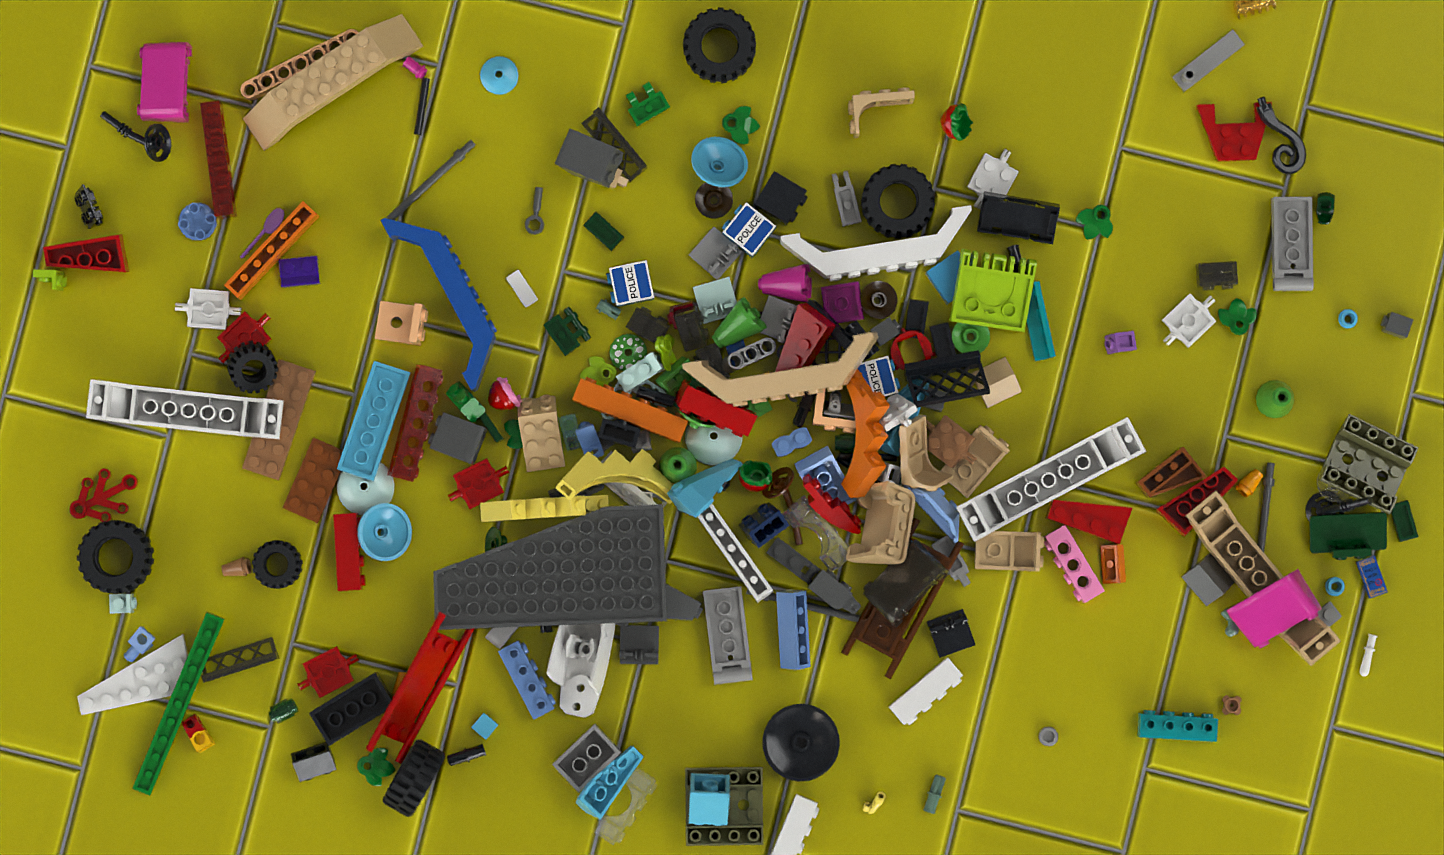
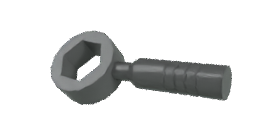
[525,187,544,235]

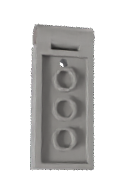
[1271,197,1314,291]
[703,586,753,685]

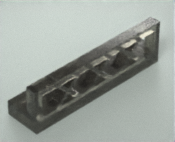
[581,107,647,182]
[201,637,280,683]

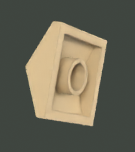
[971,357,1022,408]

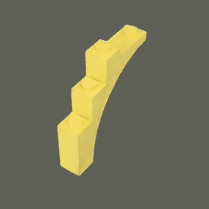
[555,449,674,504]
[480,495,609,522]

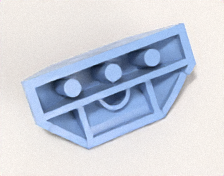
[903,485,959,543]

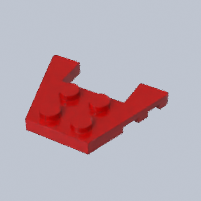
[1196,102,1272,162]

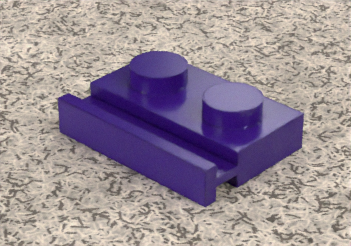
[279,256,320,288]

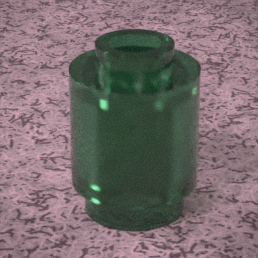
[835,433,856,453]
[268,698,299,724]

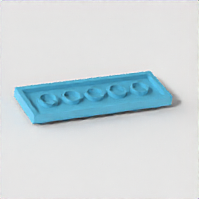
[337,361,411,482]

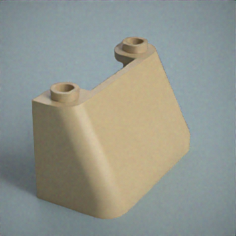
[846,481,915,564]

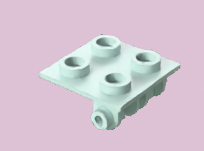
[693,277,737,324]

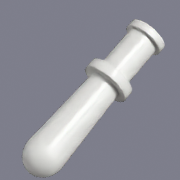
[1359,634,1378,677]

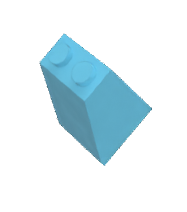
[689,773,730,826]

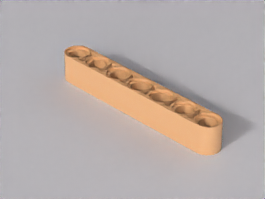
[240,29,358,101]

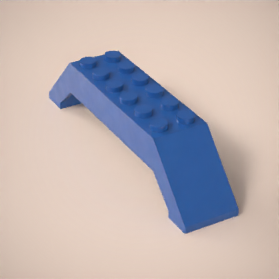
[381,218,497,392]

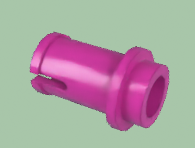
[402,56,428,79]

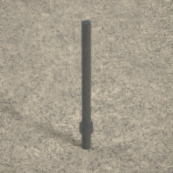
[387,140,476,220]
[1257,463,1275,552]
[746,588,859,622]

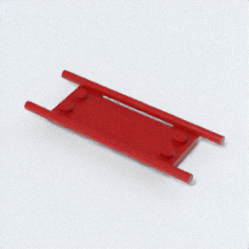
[365,611,475,764]

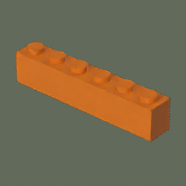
[224,201,320,300]
[572,377,688,444]

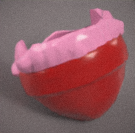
[488,377,522,410]

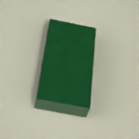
[583,212,624,252]
[479,412,504,443]
[1391,500,1419,542]

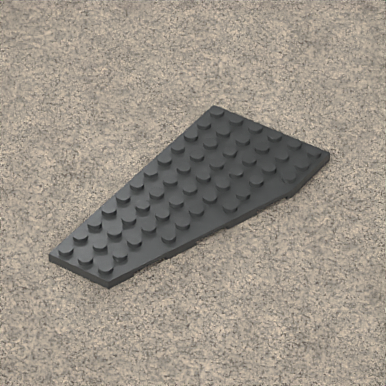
[433,504,667,630]

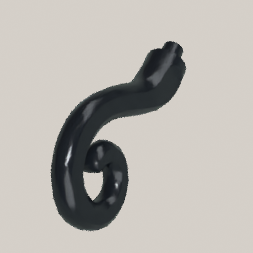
[1256,96,1306,174]

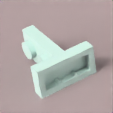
[615,352,665,392]

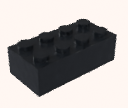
[309,672,393,746]

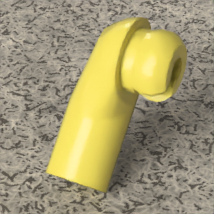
[863,791,886,814]

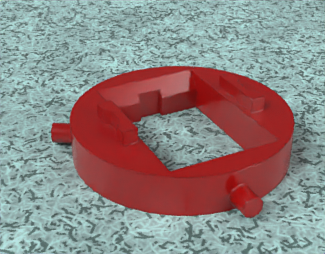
[890,328,936,370]

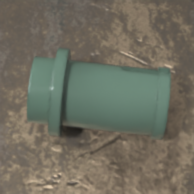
[596,299,621,320]

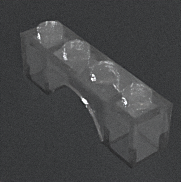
[782,495,849,571]
[594,767,657,845]

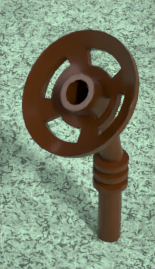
[762,467,803,545]

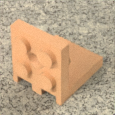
[375,301,428,346]
[812,388,856,434]

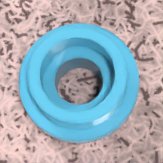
[1338,309,1358,328]
[1325,577,1345,596]

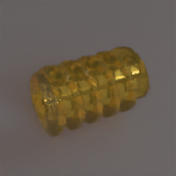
[1233,0,1276,20]

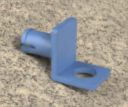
[575,421,604,458]
[124,626,155,662]

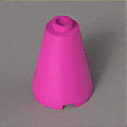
[758,264,812,302]

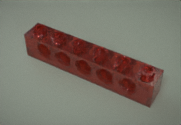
[200,101,237,219]
[387,364,443,482]

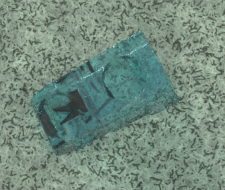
[558,413,582,451]

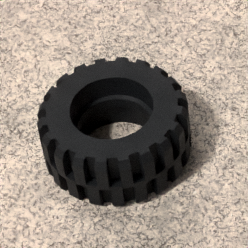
[683,7,756,83]
[861,164,935,239]
[77,520,154,594]
[382,740,445,817]

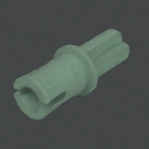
[923,775,946,814]

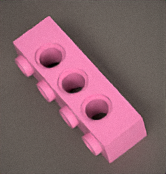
[1044,525,1105,603]

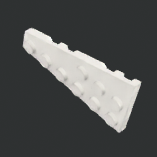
[77,634,188,715]

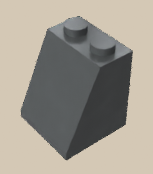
[554,129,624,188]
[428,412,488,465]
[666,584,703,621]

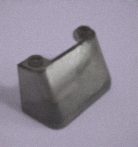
[863,539,951,628]

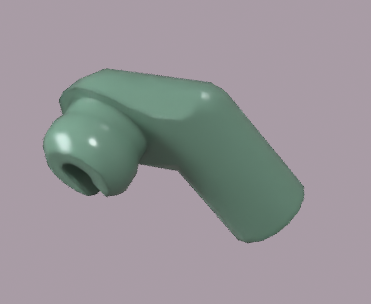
[1221,607,1239,637]

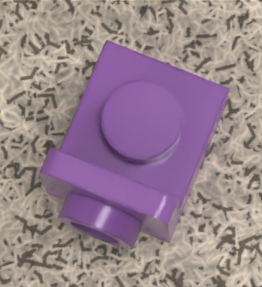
[1105,331,1137,355]

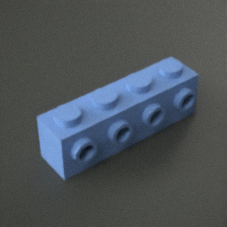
[776,589,810,670]
[498,640,556,720]

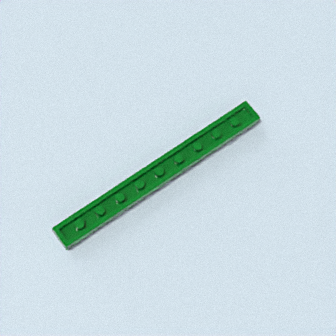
[132,611,225,796]

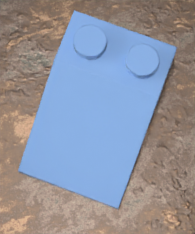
[794,445,857,505]

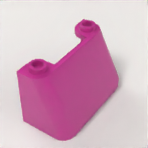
[137,42,192,122]
[1226,569,1322,649]

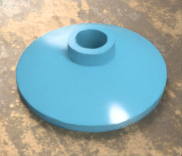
[480,56,519,95]

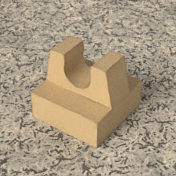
[609,168,628,189]

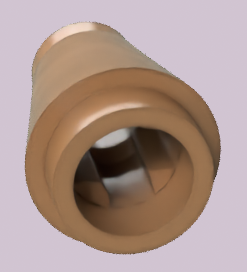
[222,557,252,576]

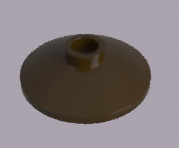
[695,183,733,219]
[860,281,898,319]

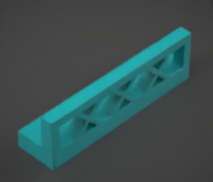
[1026,281,1056,361]

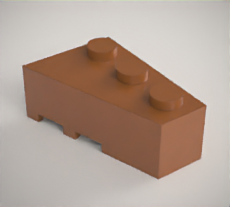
[1135,447,1207,498]

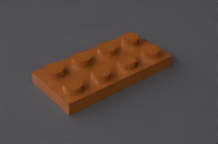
[283,437,343,523]

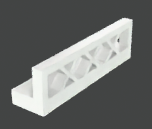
[601,451,667,508]

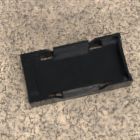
[977,191,1060,244]

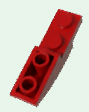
[802,473,862,534]

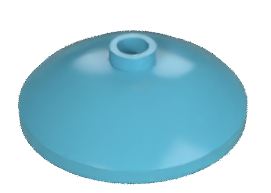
[691,137,748,187]
[358,503,412,561]

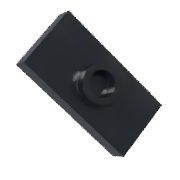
[905,298,929,339]
[929,322,956,358]

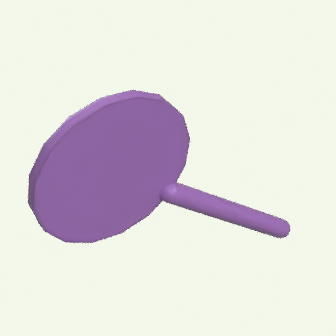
[241,208,284,258]

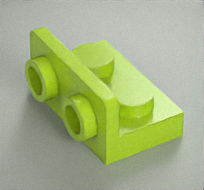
[33,269,67,291]

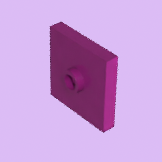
[821,281,864,323]

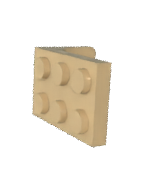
[848,88,915,138]
[517,395,565,472]
[899,414,953,491]
[940,425,1010,498]
[974,531,1044,571]

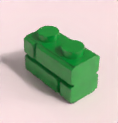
[446,381,486,422]

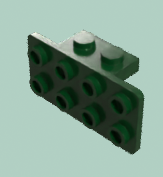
[1309,512,1387,560]

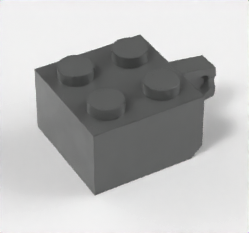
[807,569,861,614]

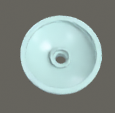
[685,425,742,465]
[337,462,395,515]

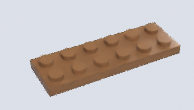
[242,359,316,480]

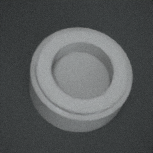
[1038,727,1058,746]

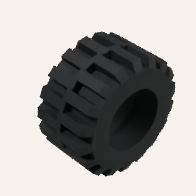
[227,341,278,394]
[252,540,303,589]

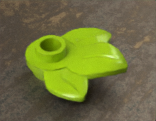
[655,334,677,371]
[580,356,617,387]

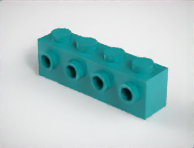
[1137,710,1218,742]

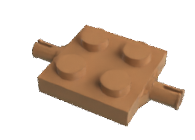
[926,415,977,469]

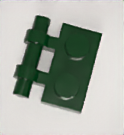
[543,306,592,356]

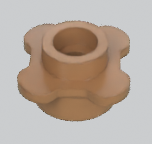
[1222,696,1241,715]

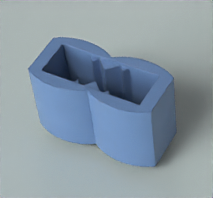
[771,427,812,457]

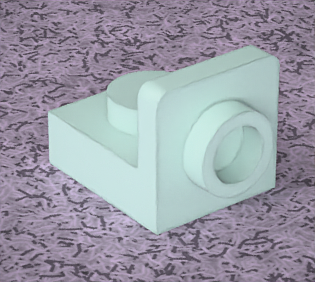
[109,593,137,614]

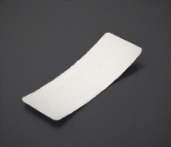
[506,270,538,307]

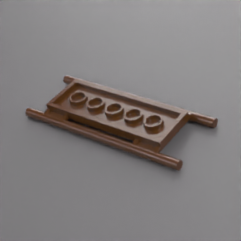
[841,518,964,679]

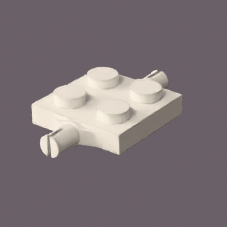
[967,149,1019,210]
[175,288,241,330]
[1162,294,1216,348]
[879,394,918,431]

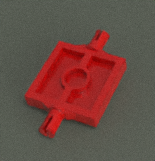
[217,311,272,366]
[448,458,509,509]
[297,646,359,698]

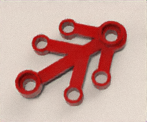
[69,469,138,522]

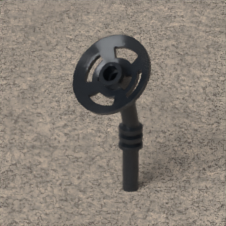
[100,111,171,162]
[1305,492,1372,521]

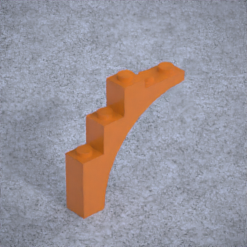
[841,369,890,498]

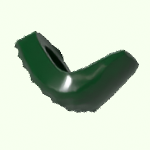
[1317,192,1335,224]

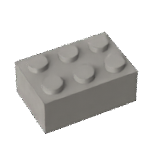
[552,724,622,792]

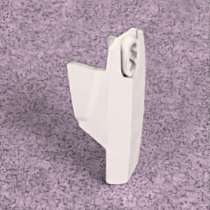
[547,623,616,718]

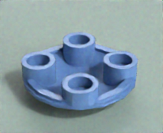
[178,203,216,240]

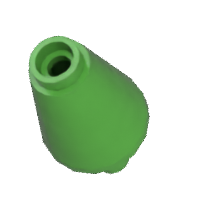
[712,297,767,348]
[1256,380,1294,418]
[659,447,697,484]

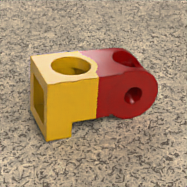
[182,714,216,753]

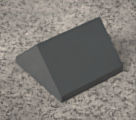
[1181,553,1235,606]

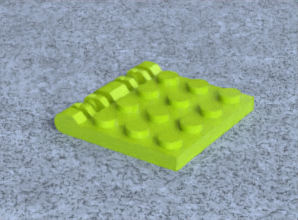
[949,249,1037,332]

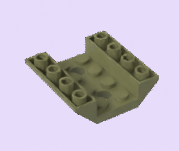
[1320,414,1419,515]
[685,767,763,846]

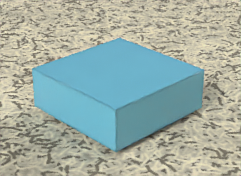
[471,713,499,740]

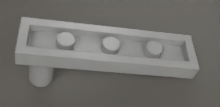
[1172,30,1245,92]

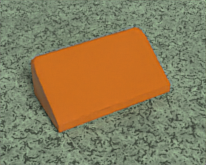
[1100,544,1126,584]

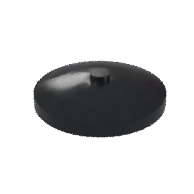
[762,704,840,781]

